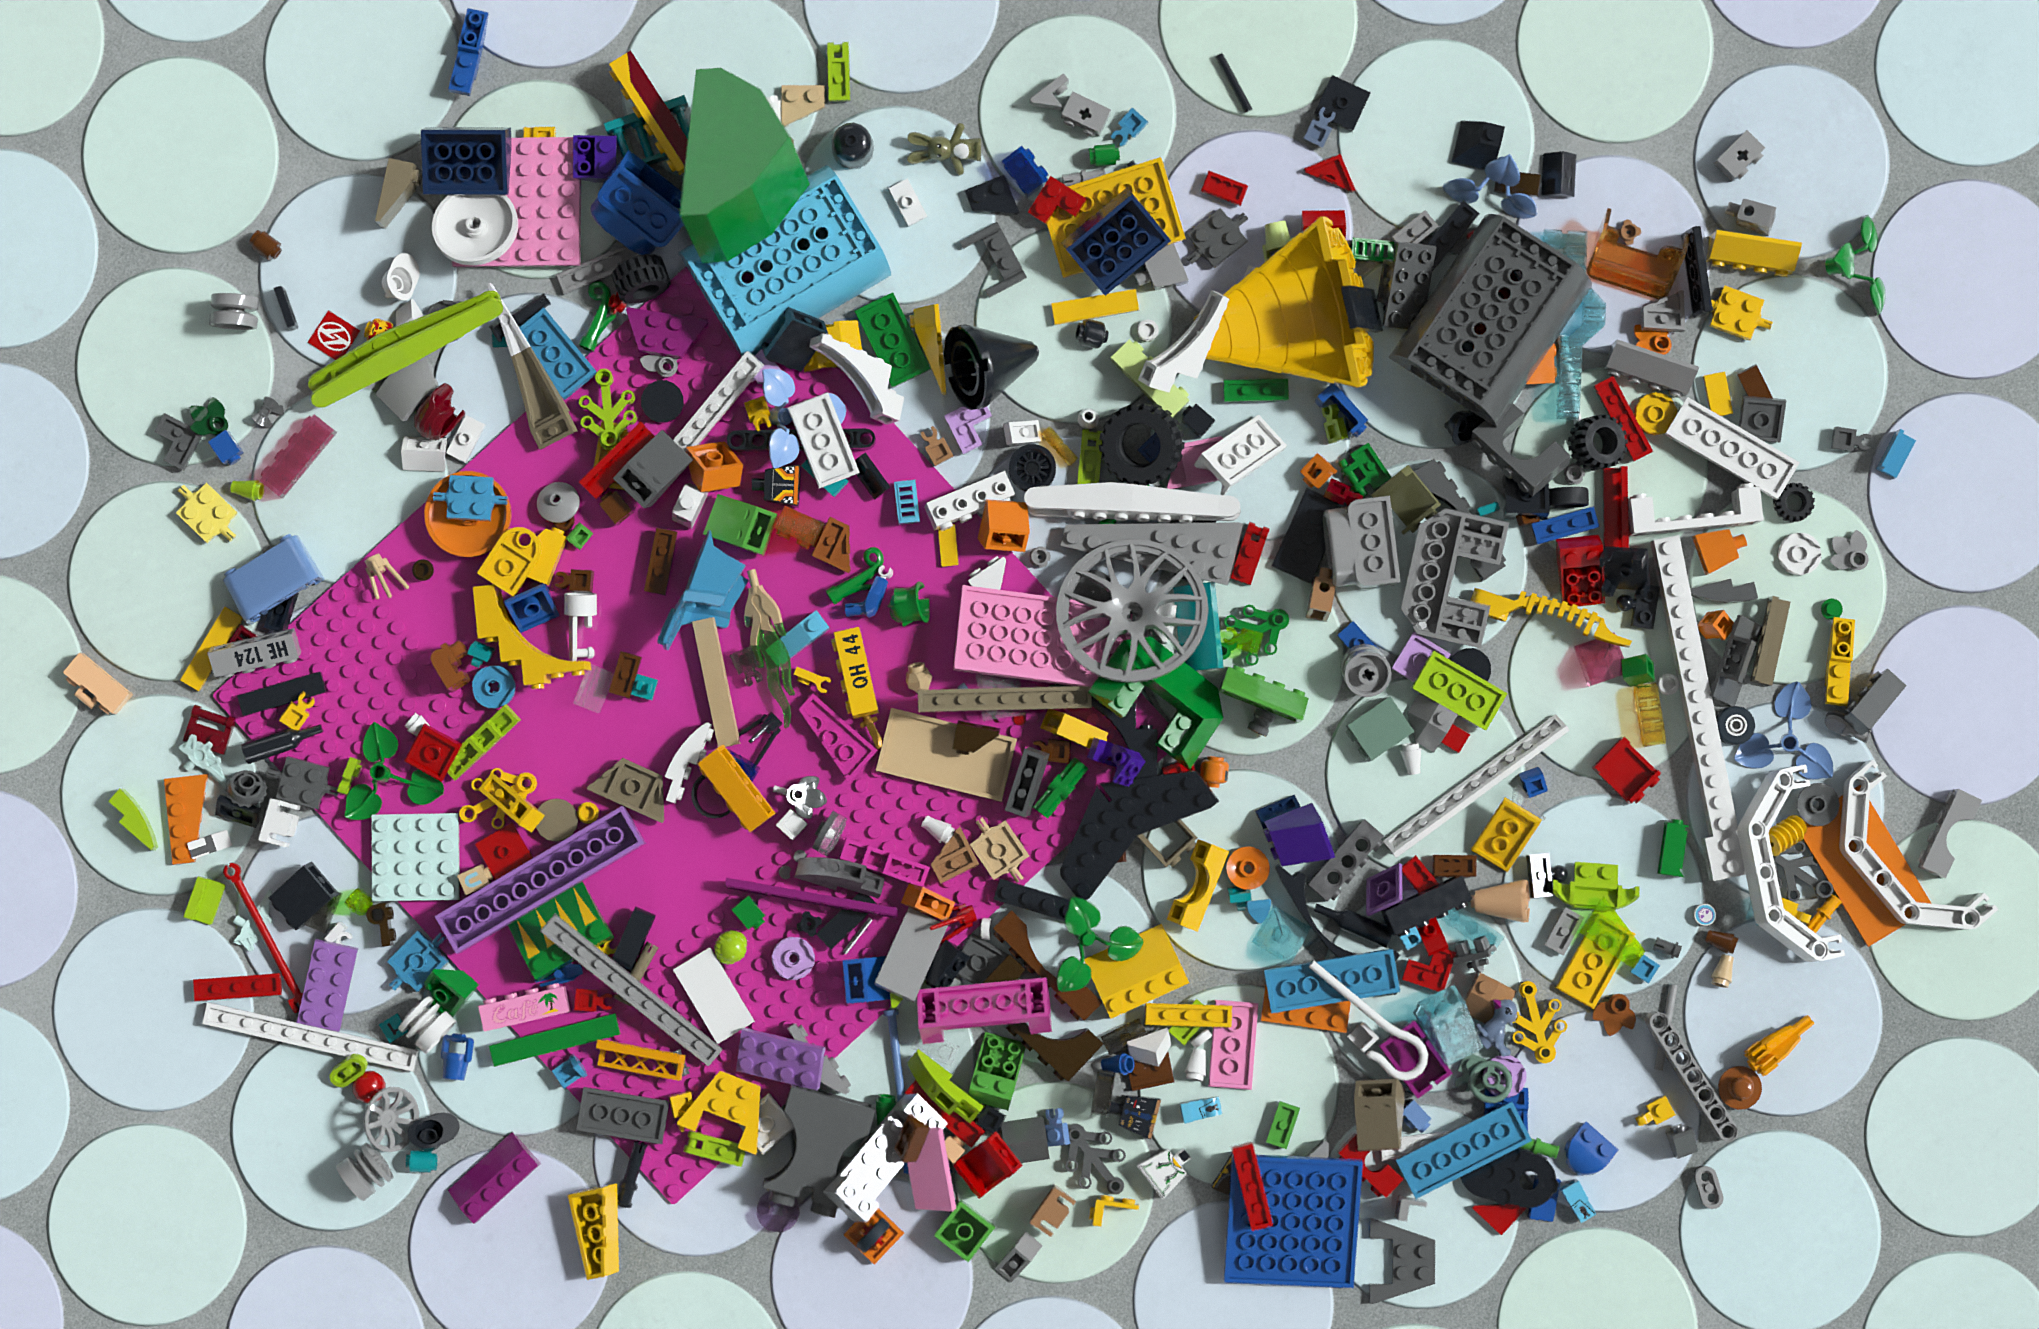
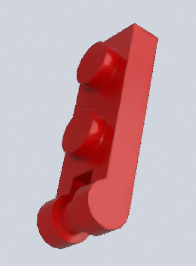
[1230,521,1270,585]

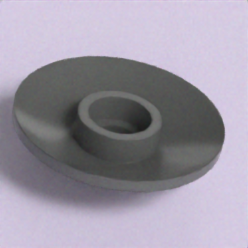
[1797,783,1839,826]

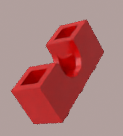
[1337,1133,1404,1198]

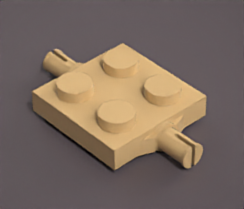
[970,817,1029,883]

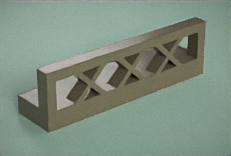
[1750,596,1791,686]

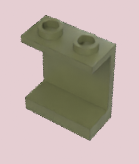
[1371,465,1441,535]

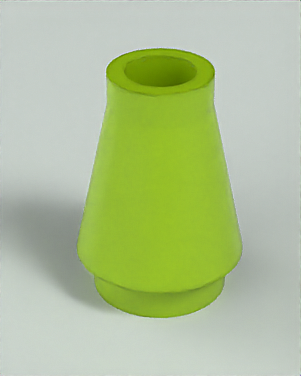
[230,480,265,501]

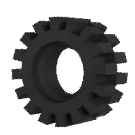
[1773,483,1815,522]

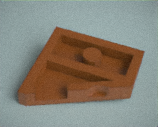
[811,517,851,573]

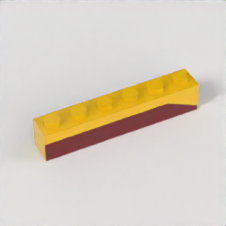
[609,50,688,175]

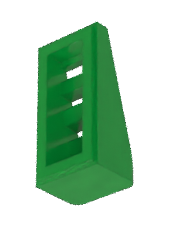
[1351,237,1394,263]

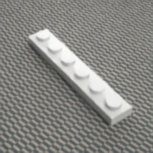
[674,351,764,452]

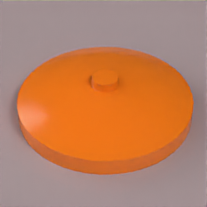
[424,471,512,558]

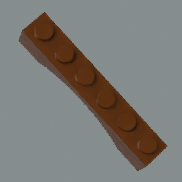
[993,910,1102,1021]

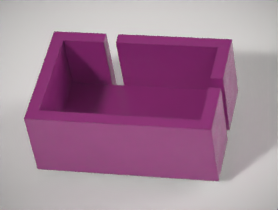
[1378,1020,1453,1099]

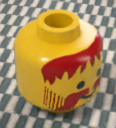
[364,318,394,341]

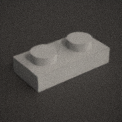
[1392,210,1439,244]
[1544,907,1584,955]

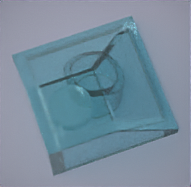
[1252,905,1311,965]

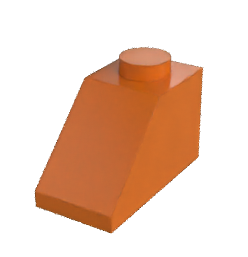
[901,883,955,921]

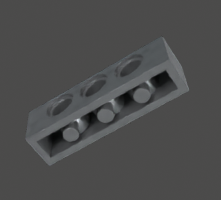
[1307,819,1384,901]

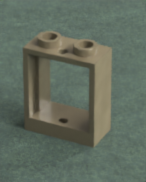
[1137,819,1198,867]

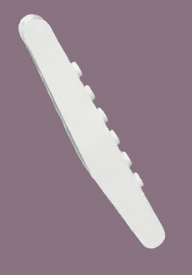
[1024,482,1241,523]

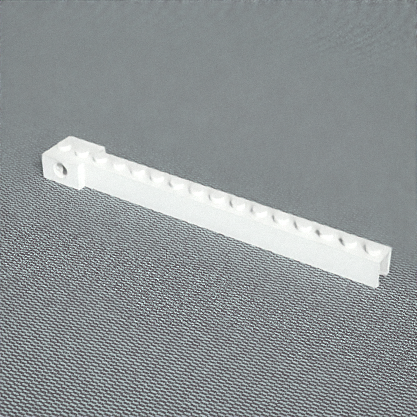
[1650,535,1746,881]

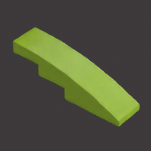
[447,704,521,781]

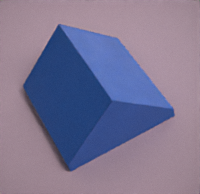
[504,583,560,633]

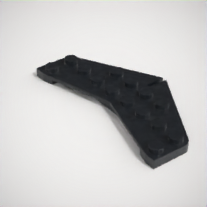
[1060,770,1220,900]

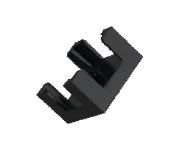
[1502,474,1550,520]
[1599,546,1650,599]

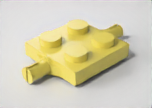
[176,482,238,544]

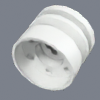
[398,996,456,1054]

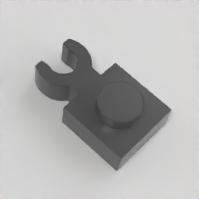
[1831,426,1871,452]

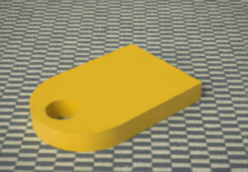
[477,527,541,597]

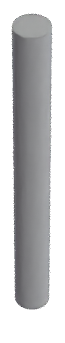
[1654,984,1678,1071]

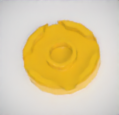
[1634,392,1678,436]

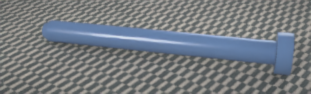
[883,1009,905,1102]

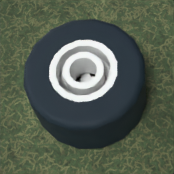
[1716,706,1756,745]

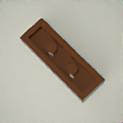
[644,528,678,596]

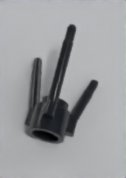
[738,712,783,766]

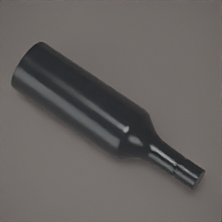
[241,724,324,764]
[1313,903,1392,948]

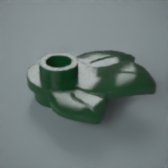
[190,397,228,436]

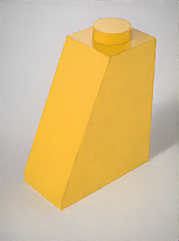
[527,527,567,586]
[1040,709,1108,749]

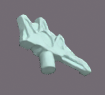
[179,734,228,789]
[233,889,272,952]

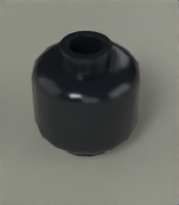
[1075,319,1109,349]

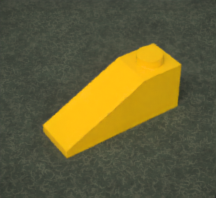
[478,773,545,833]

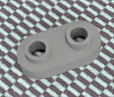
[1694,1166,1724,1209]

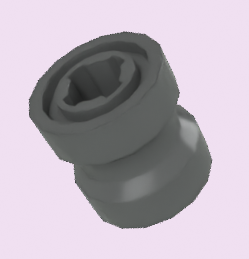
[1247,708,1276,737]

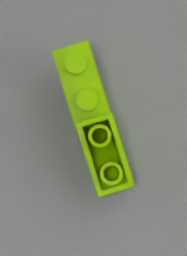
[907,1049,984,1123]

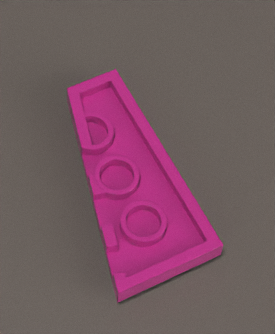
[799,694,878,783]

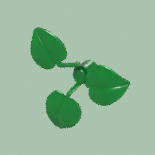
[1825,215,1886,315]
[345,722,444,820]
[1056,897,1143,992]

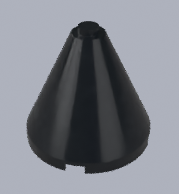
[944,324,1039,410]

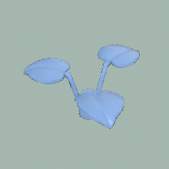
[762,369,846,468]

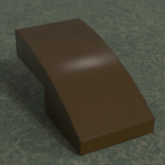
[1494,172,1541,197]

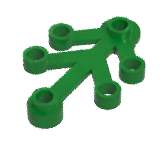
[1221,605,1289,666]

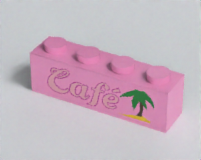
[478,983,571,1032]

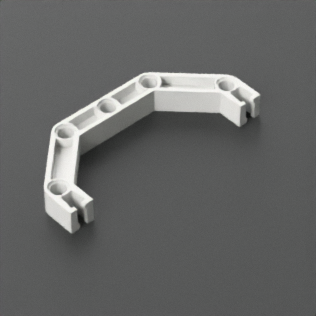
[1839,760,1998,930]
[1737,765,1845,962]

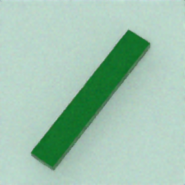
[489,1013,621,1067]

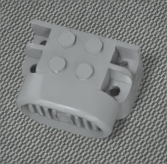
[1323,496,1401,588]

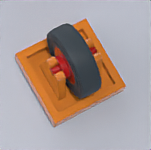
[843,1207,905,1265]

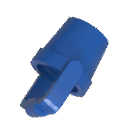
[441,1033,474,1081]

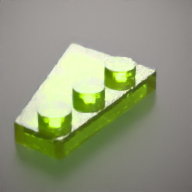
[1579,896,1646,969]

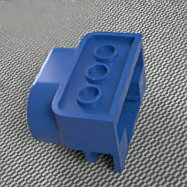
[590,150,684,255]

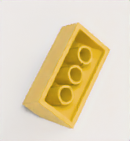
[1706,230,1802,277]

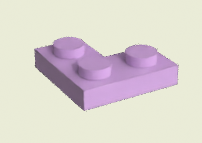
[944,406,992,455]

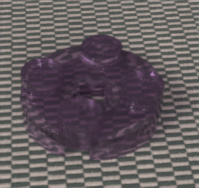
[757,1190,800,1232]

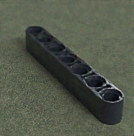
[727,428,876,452]

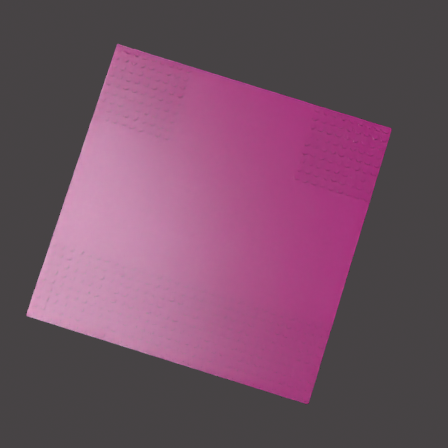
[213,267,1168,1204]

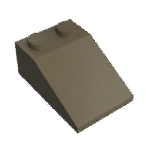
[375,158,422,228]

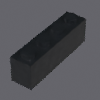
[1380,875,1473,937]

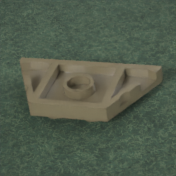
[587,758,665,823]

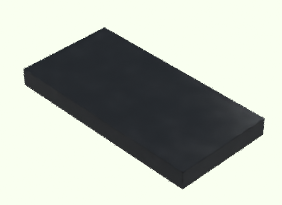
[1681,226,1713,318]
[1341,285,1383,333]
[1271,488,1346,584]

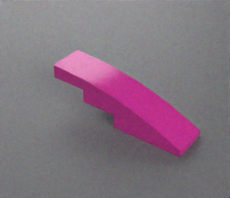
[839,838,930,887]

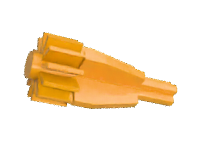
[1744,1015,1814,1077]

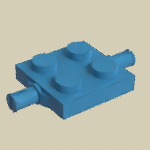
[433,475,508,521]
[387,931,449,992]

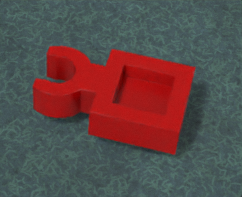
[574,988,613,1012]

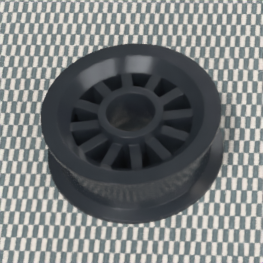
[1009,444,1056,492]

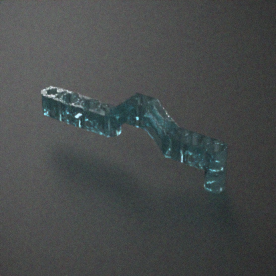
[1542,229,1606,420]

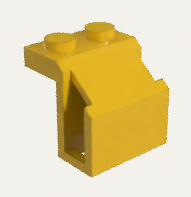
[804,320,862,372]

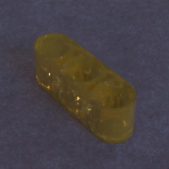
[1634,682,1666,747]

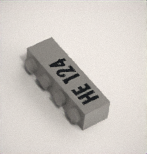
[208,628,301,678]

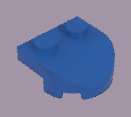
[1564,1121,1619,1176]

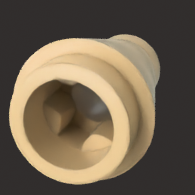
[1711,954,1734,988]

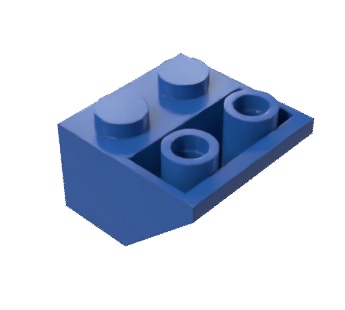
[843,956,891,1004]

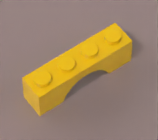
[1166,839,1229,932]

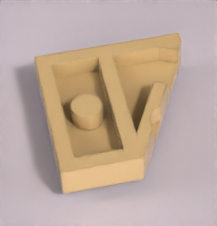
[781,85,825,127]

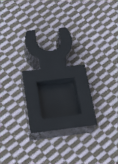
[975,1105,1007,1133]

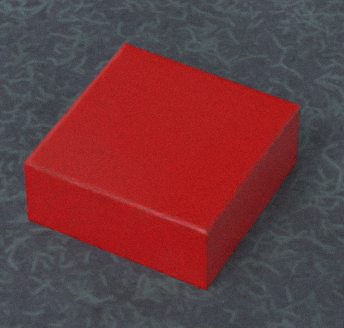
[1441,724,1470,753]

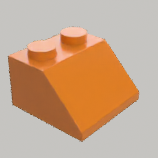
[685,441,743,492]

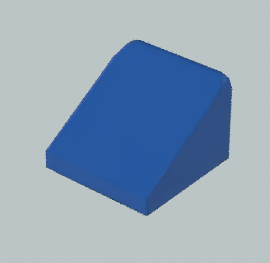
[1519,767,1548,798]

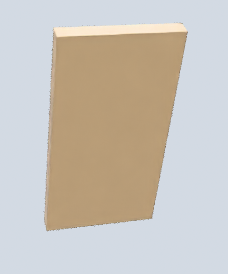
[876,708,1017,802]

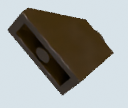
[952,720,1001,755]

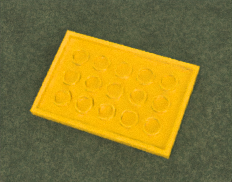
[1047,157,1186,278]

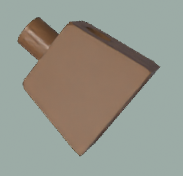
[1306,568,1336,622]

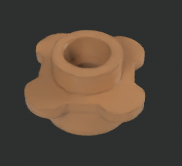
[1615,220,1641,245]

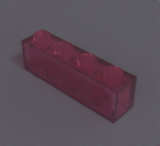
[259,414,337,498]

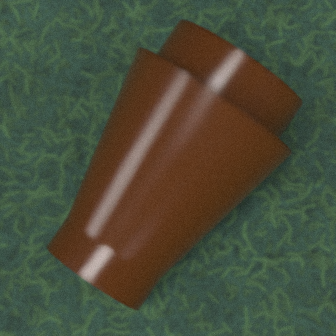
[1705,930,1739,954]

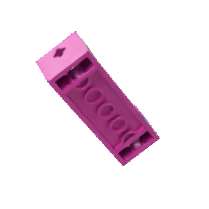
[917,977,1052,1044]

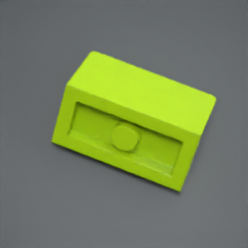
[184,876,226,925]

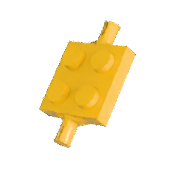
[1709,285,1773,341]

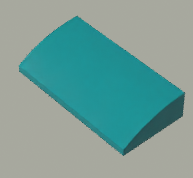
[1173,582,1224,671]

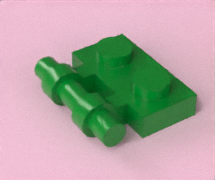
[1338,443,1392,497]

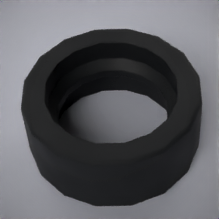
[1549,487,1589,508]

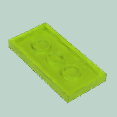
[1411,650,1508,731]

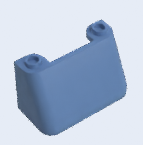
[223,534,325,625]

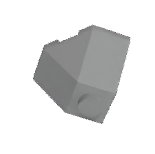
[1407,694,1458,753]

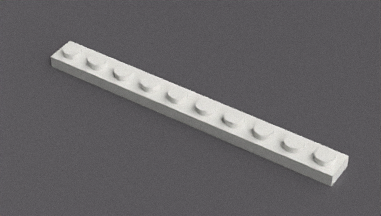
[1383,714,1569,858]
[202,1002,419,1072]

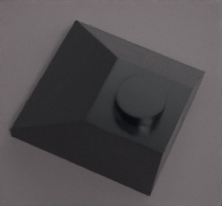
[1451,121,1505,170]

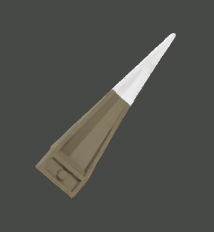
[488,283,578,450]

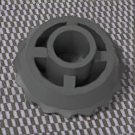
[225,770,268,808]

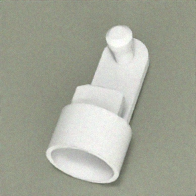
[564,592,597,661]

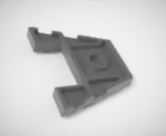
[1369,1218,1435,1304]

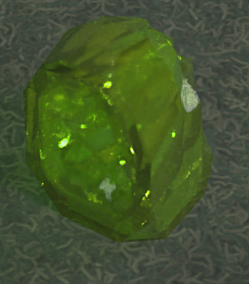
[344,888,373,916]

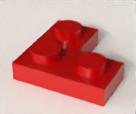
[1028,176,1087,224]
[1402,949,1456,993]

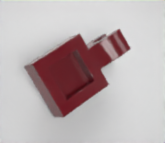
[1324,478,1363,506]

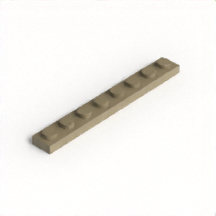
[917,686,1092,712]

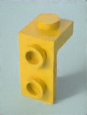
[1089,1195,1139,1227]

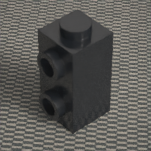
[925,939,970,988]

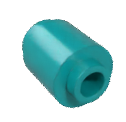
[406,1150,438,1173]

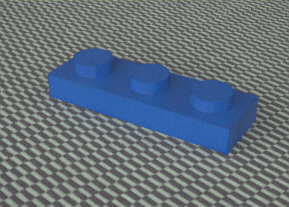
[1531,506,1600,545]

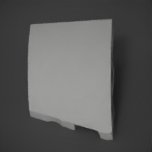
[376,356,439,421]

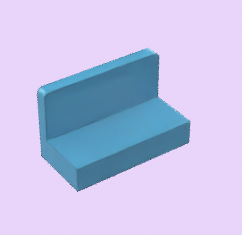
[1876,429,1916,479]

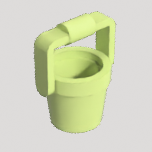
[1262,221,1293,261]

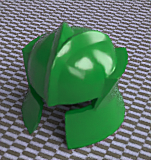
[887,581,930,627]

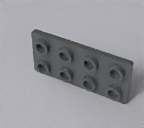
[1376,242,1436,329]
[1710,615,1762,707]

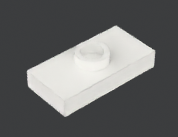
[889,178,927,227]
[446,415,486,463]

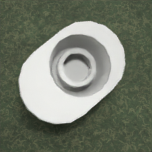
[381,253,420,301]

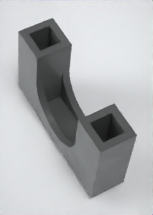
[1471,404,1571,497]

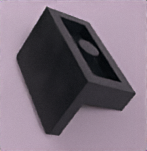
[1541,151,1577,198]

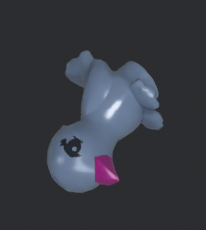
[1475,999,1517,1057]

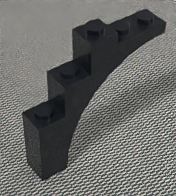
[1049,684,1157,778]

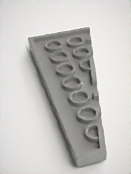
[1060,522,1243,586]

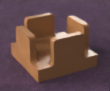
[1030,1184,1076,1237]

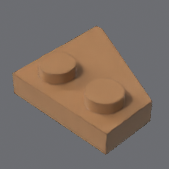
[931,827,980,884]

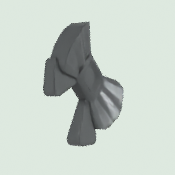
[252,396,284,428]

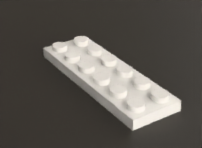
[1665,397,1800,500]

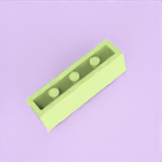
[1110,339,1190,418]

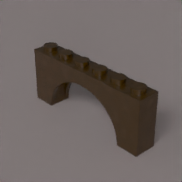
[981,954,1104,1082]

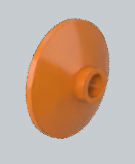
[1226,847,1270,890]

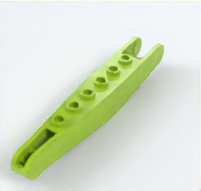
[308,291,503,408]

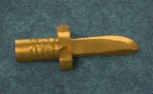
[859,715,882,749]

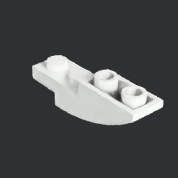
[665,722,714,803]

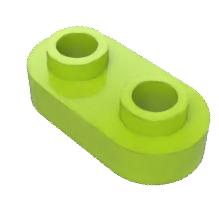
[330,1054,368,1087]

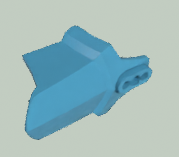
[657,530,749,651]

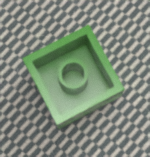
[934,1200,995,1262]

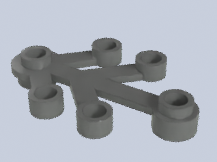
[1773,841,1833,902]
[1065,1124,1126,1195]

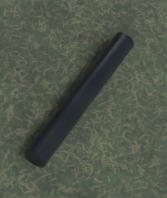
[1215,53,1253,113]

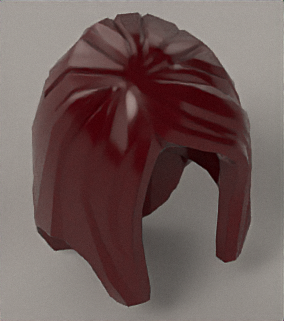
[414,383,466,441]

